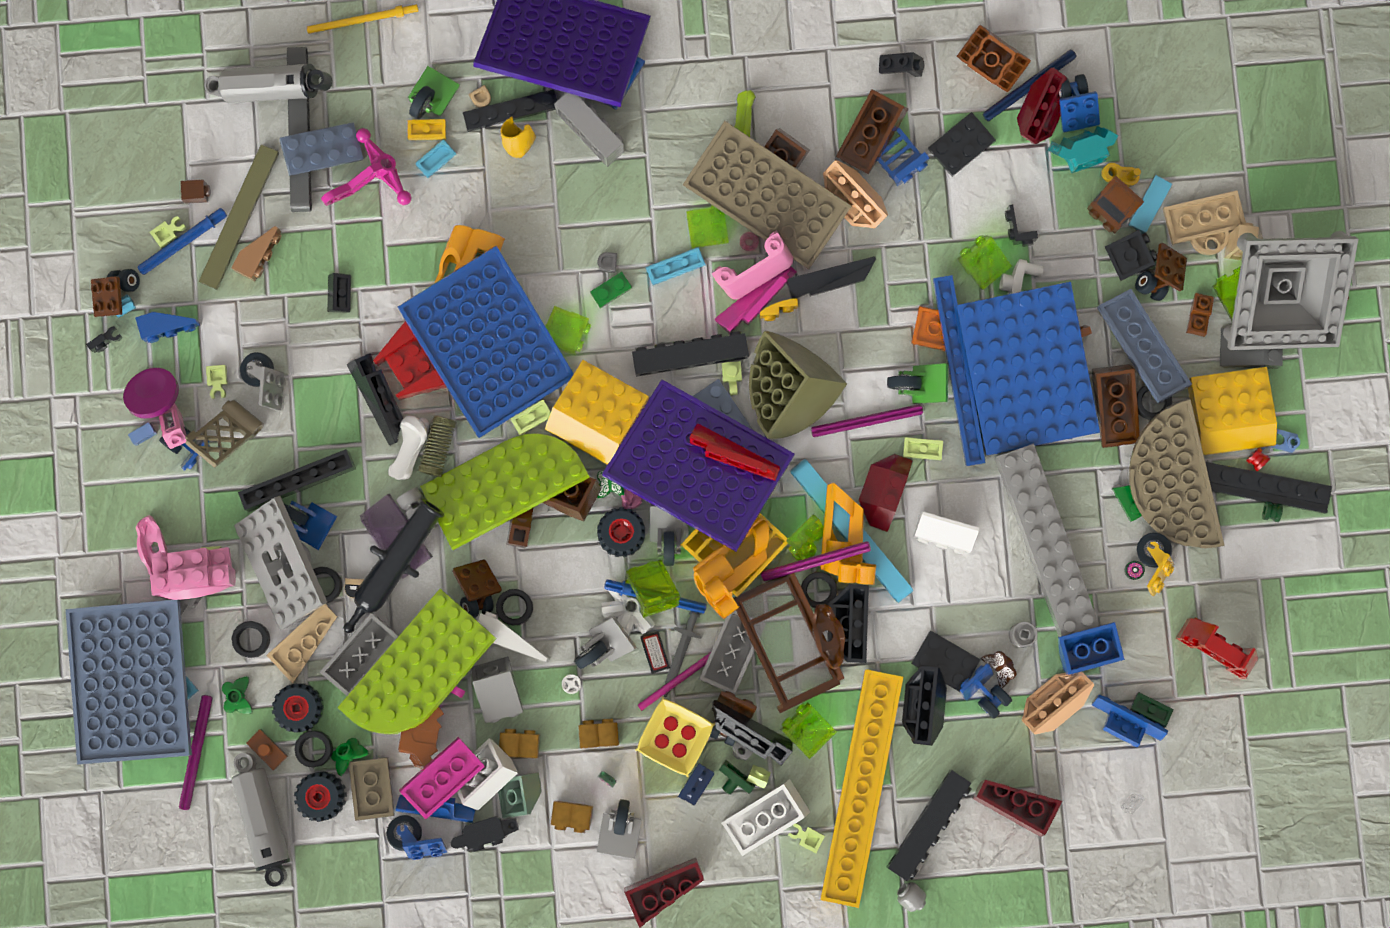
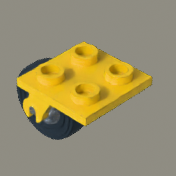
[1137,533,1175,596]

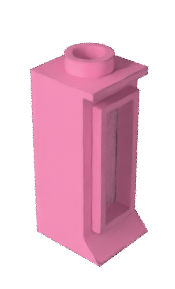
[159,403,187,449]

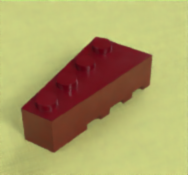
[972,780,1063,837]
[624,858,705,928]

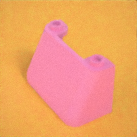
[712,230,793,299]

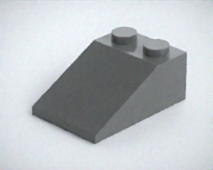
[1220,328,1283,369]

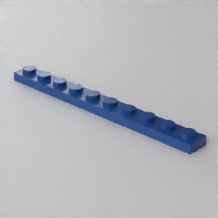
[933,275,986,466]

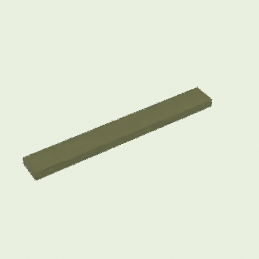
[199,145,279,290]

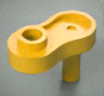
[1101,163,1141,187]

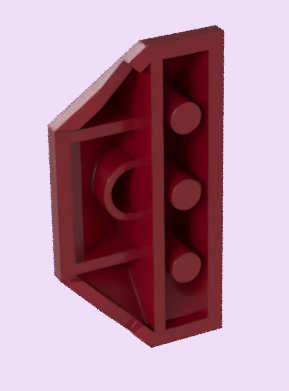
[1017,68,1067,144]
[858,454,913,532]

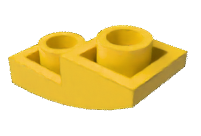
[760,298,798,321]

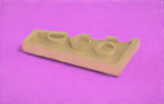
[266,604,338,683]

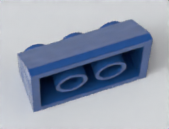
[1058,622,1125,675]

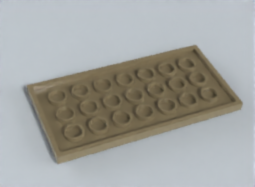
[683,121,852,270]

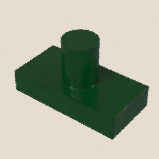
[719,760,756,795]

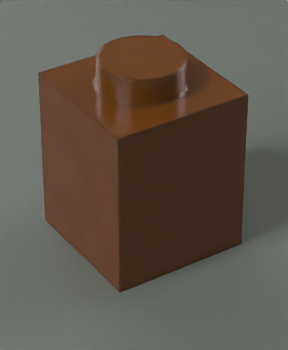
[181,180,211,204]

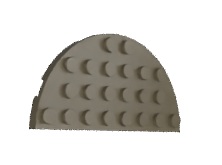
[1129,398,1225,548]

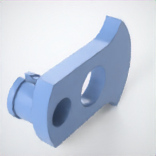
[1262,429,1300,453]

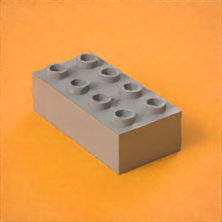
[554,93,624,167]
[699,610,766,694]
[320,613,399,696]

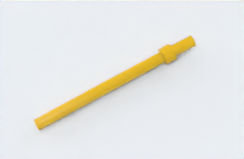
[307,4,419,34]

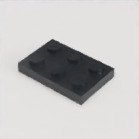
[928,112,996,177]
[911,630,981,693]

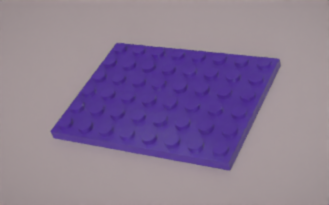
[473,0,651,107]
[602,379,795,552]

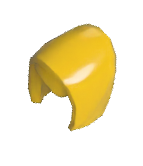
[500,116,536,158]

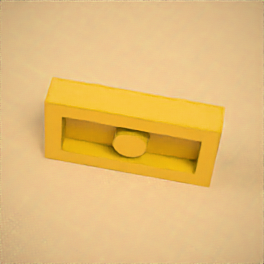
[407,119,446,140]

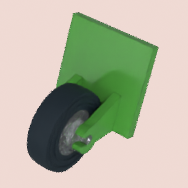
[408,66,460,119]
[887,363,948,404]

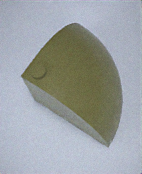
[749,331,847,439]

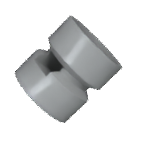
[396,487,423,520]
[1009,622,1038,648]

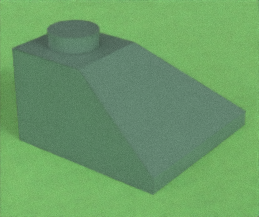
[498,772,542,818]

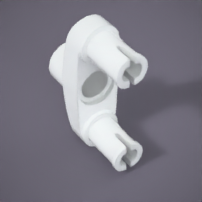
[999,259,1044,294]

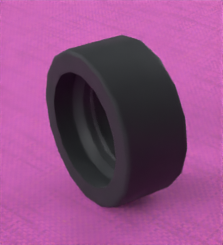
[1137,385,1173,420]
[313,566,342,603]
[801,572,837,608]
[496,589,533,626]
[231,621,270,658]
[294,730,333,768]

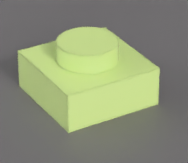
[747,765,771,788]

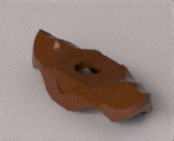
[812,604,845,669]

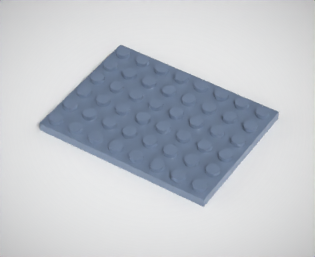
[65,600,192,765]

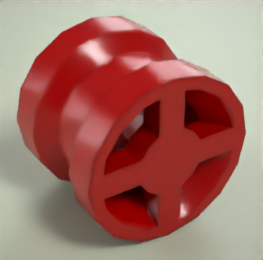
[1246,447,1271,471]

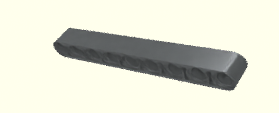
[287,47,312,212]

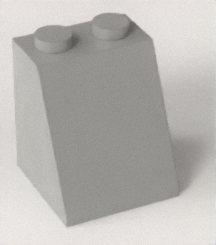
[471,656,523,723]

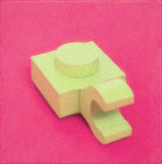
[721,361,742,396]

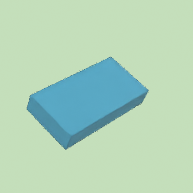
[415,139,457,178]

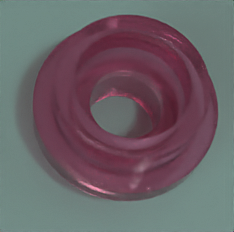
[740,232,759,251]

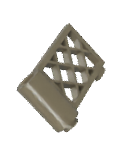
[185,400,264,468]

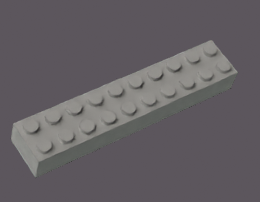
[995,444,1099,637]

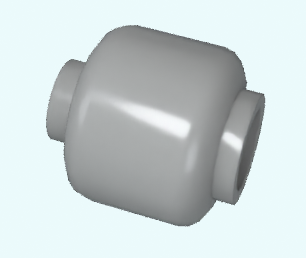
[897,882,926,912]

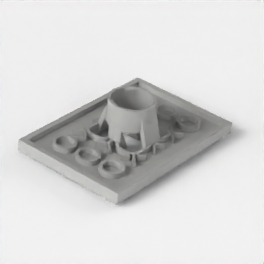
[234,496,328,630]

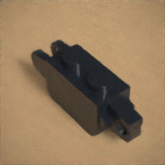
[450,816,519,852]

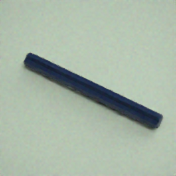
[983,49,1077,121]

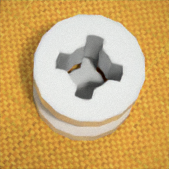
[562,675,582,694]

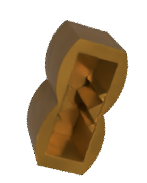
[578,719,619,749]
[499,729,540,758]
[550,801,593,833]

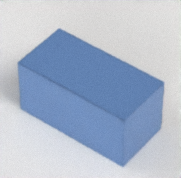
[128,422,157,446]

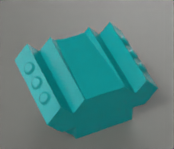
[1047,126,1119,173]

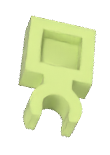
[150,216,186,248]
[206,365,228,399]
[788,823,825,853]

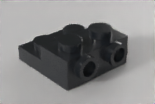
[1105,230,1157,281]

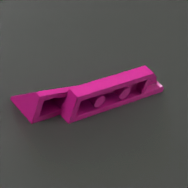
[715,266,797,333]

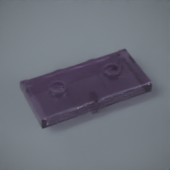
[360,494,433,579]

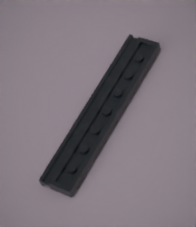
[1205,462,1332,514]

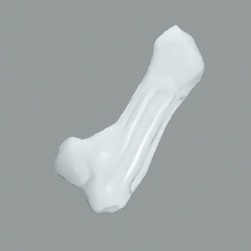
[388,415,430,480]

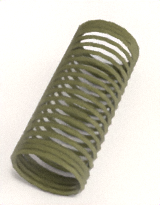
[418,416,457,477]

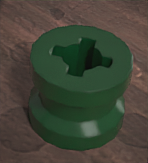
[1262,501,1283,523]

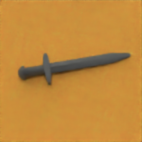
[664,611,702,697]

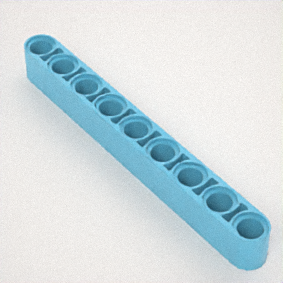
[790,459,913,603]

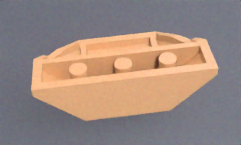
[823,160,888,229]
[1022,671,1094,735]

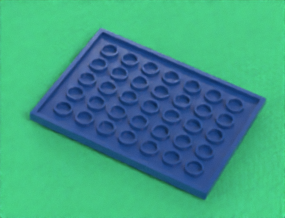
[397,246,574,438]
[956,282,1100,456]

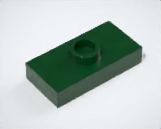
[1130,692,1174,728]

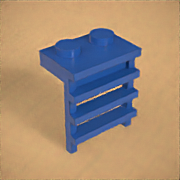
[878,127,930,187]

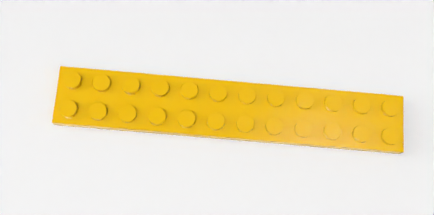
[820,669,903,908]

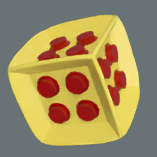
[635,696,716,778]

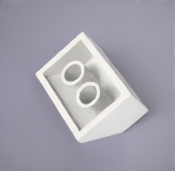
[913,512,979,555]
[457,738,518,810]

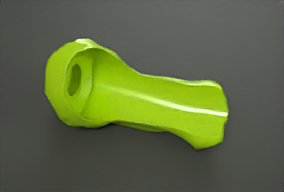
[734,90,756,137]

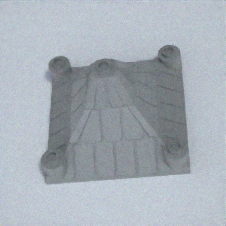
[1223,231,1358,350]

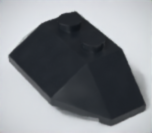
[827,584,869,663]
[902,666,947,746]

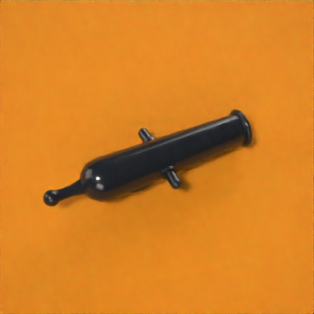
[343,499,444,633]

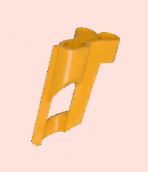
[435,225,505,283]
[820,483,876,585]
[693,518,769,619]

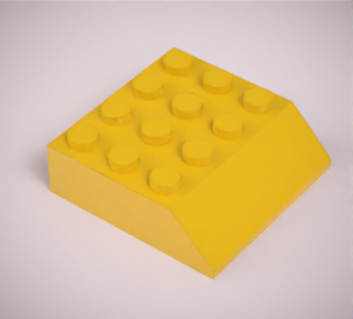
[545,360,649,465]
[1188,367,1277,455]
[681,513,790,598]

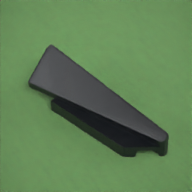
[787,256,876,299]
[347,353,403,446]
[712,700,793,766]

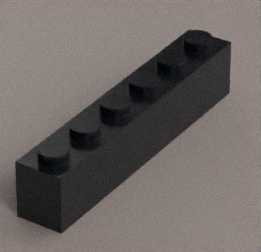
[632,331,749,377]
[238,449,356,512]
[886,770,972,881]

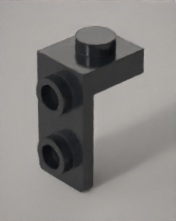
[879,52,925,77]
[1005,204,1038,247]

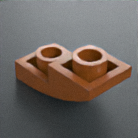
[1186,293,1214,337]

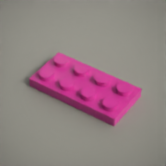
[399,737,485,819]

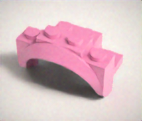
[150,547,236,600]

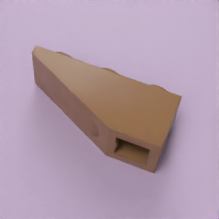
[231,226,281,281]

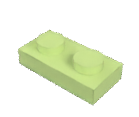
[510,400,551,435]
[903,437,943,461]

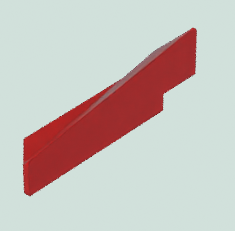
[690,424,780,481]

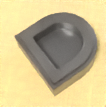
[597,252,617,273]

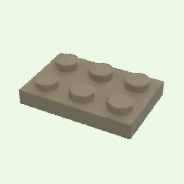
[349,757,395,821]

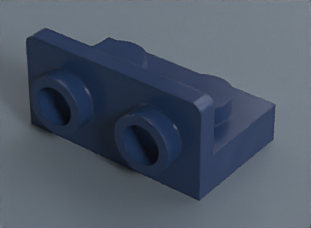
[678,763,714,806]

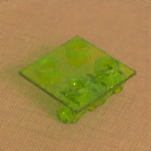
[686,205,729,248]

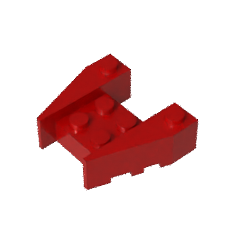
[373,321,447,400]
[1176,617,1258,679]

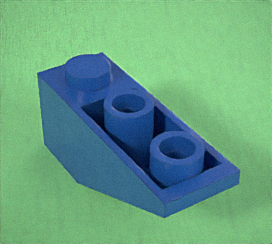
[135,312,201,343]

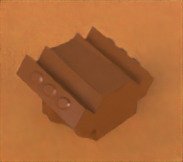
[957,25,1031,92]
[398,706,444,769]

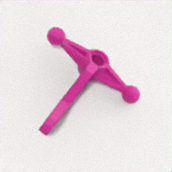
[321,128,412,206]

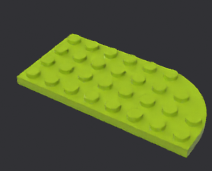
[420,434,590,550]
[337,589,497,735]

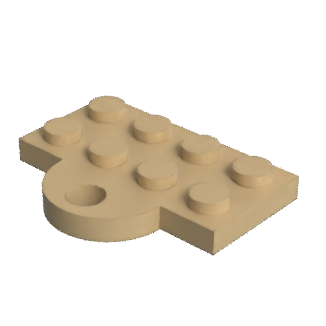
[1163,191,1246,255]

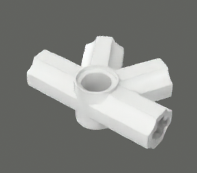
[602,579,656,636]

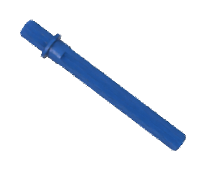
[138,208,227,275]
[604,579,706,614]

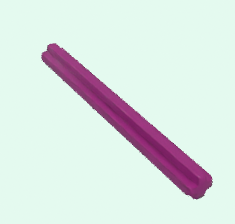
[811,404,923,437]
[761,541,871,581]
[179,695,213,810]

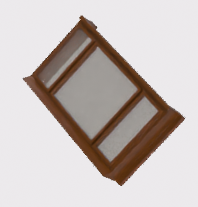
[733,573,844,713]

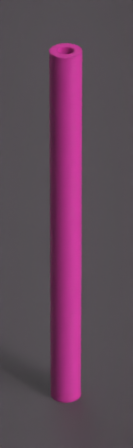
[637,652,711,711]

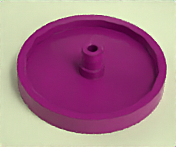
[123,368,179,419]

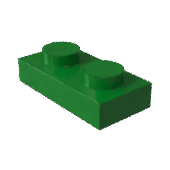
[590,272,632,309]

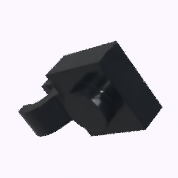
[86,326,122,353]

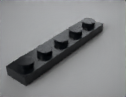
[463,89,557,132]

